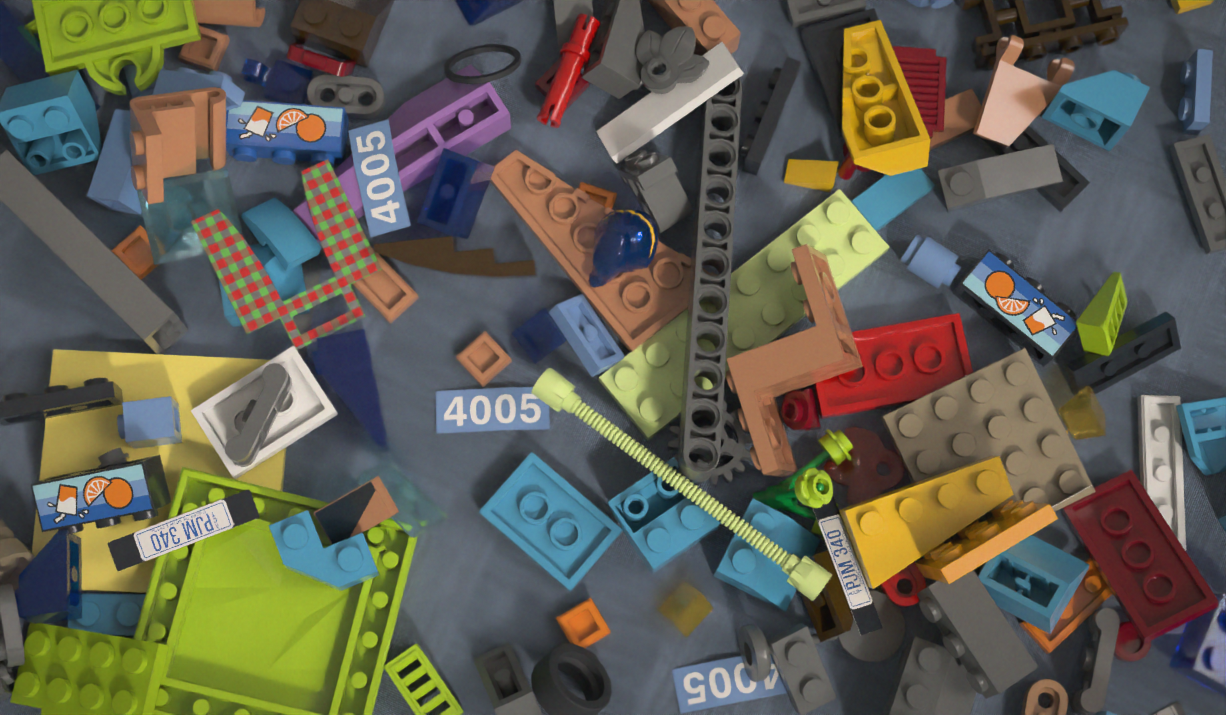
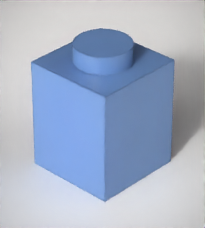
[117,396,182,449]

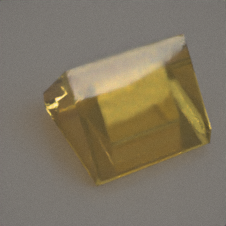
[1058,386,1106,440]
[657,581,714,638]

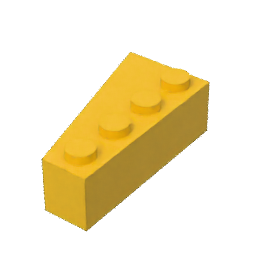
[839,456,1014,589]

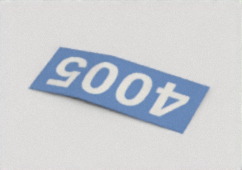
[348,119,411,237]
[436,387,550,434]
[672,654,788,714]

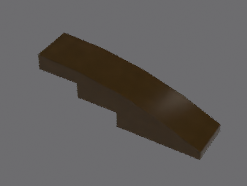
[374,236,538,279]

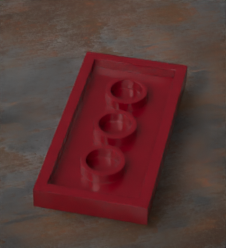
[1061,469,1219,644]

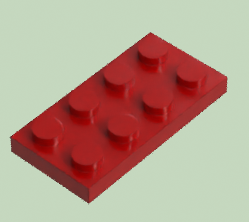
[813,313,973,419]

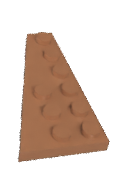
[486,150,717,352]

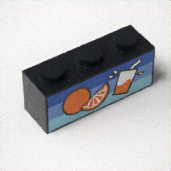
[953,249,1078,367]
[30,455,171,536]

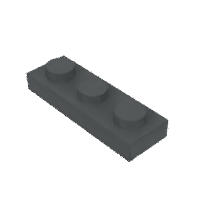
[1169,134,1226,255]

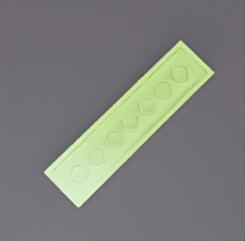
[599,189,889,440]

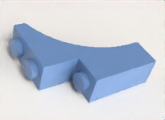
[87,67,245,214]

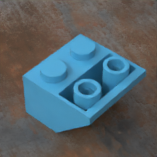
[0,70,102,175]
[607,457,720,574]
[978,535,1089,634]

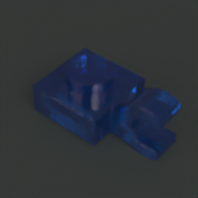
[241,58,314,104]

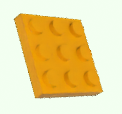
[915,499,1058,584]

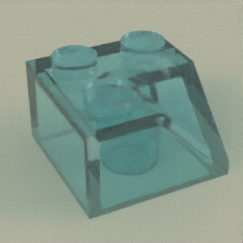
[137,169,243,265]

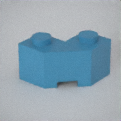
[269,510,379,591]

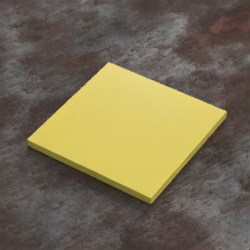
[28,349,286,594]

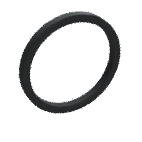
[444,44,521,84]

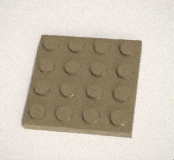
[881,348,1096,544]

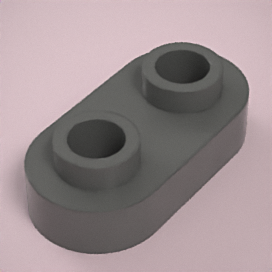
[307,74,385,119]
[0,583,25,668]

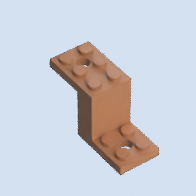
[726,244,863,477]

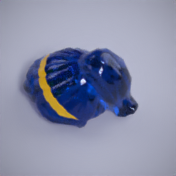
[588,210,658,288]

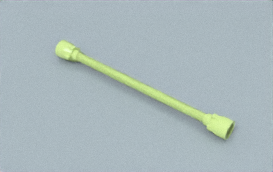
[531,368,832,601]

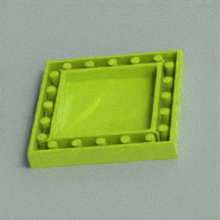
[133,467,420,715]

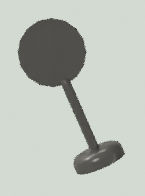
[738,590,905,682]

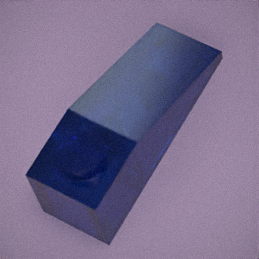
[313,329,390,452]

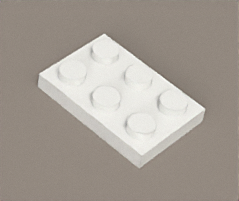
[191,346,338,480]

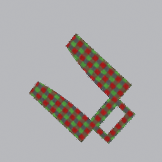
[191,159,382,350]

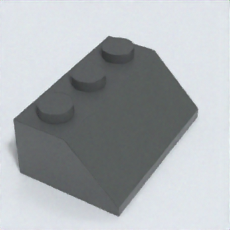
[917,570,1038,699]
[882,636,977,715]

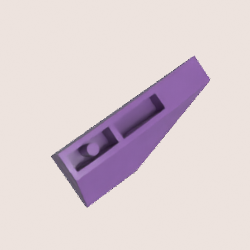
[292,64,511,242]

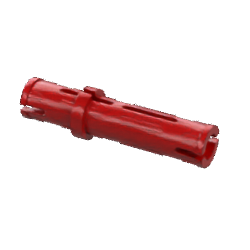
[536,14,601,128]

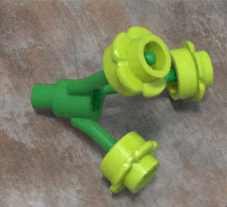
[753,429,854,540]

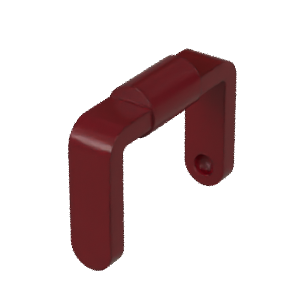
[286,42,356,77]

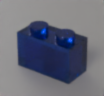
[417,148,495,239]

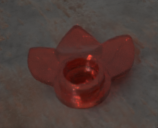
[824,427,904,505]

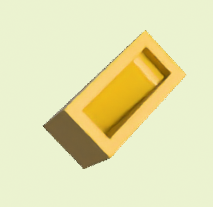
[784,159,839,192]

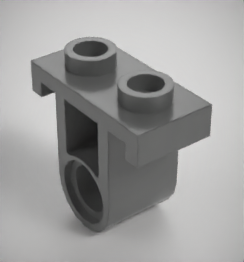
[617,149,693,234]

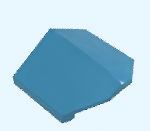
[1176,397,1226,476]

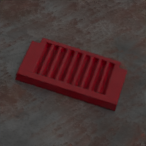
[892,46,947,139]

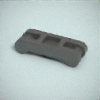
[225,363,292,467]
[1070,608,1120,714]

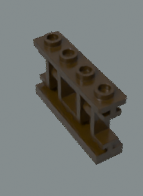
[959,0,1129,70]

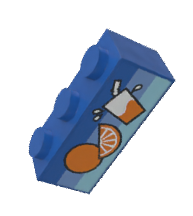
[226,100,349,167]

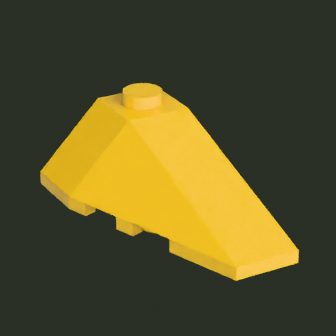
[842,20,930,176]

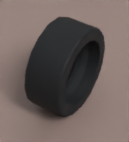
[531,643,612,715]

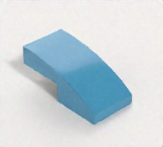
[241,197,321,271]

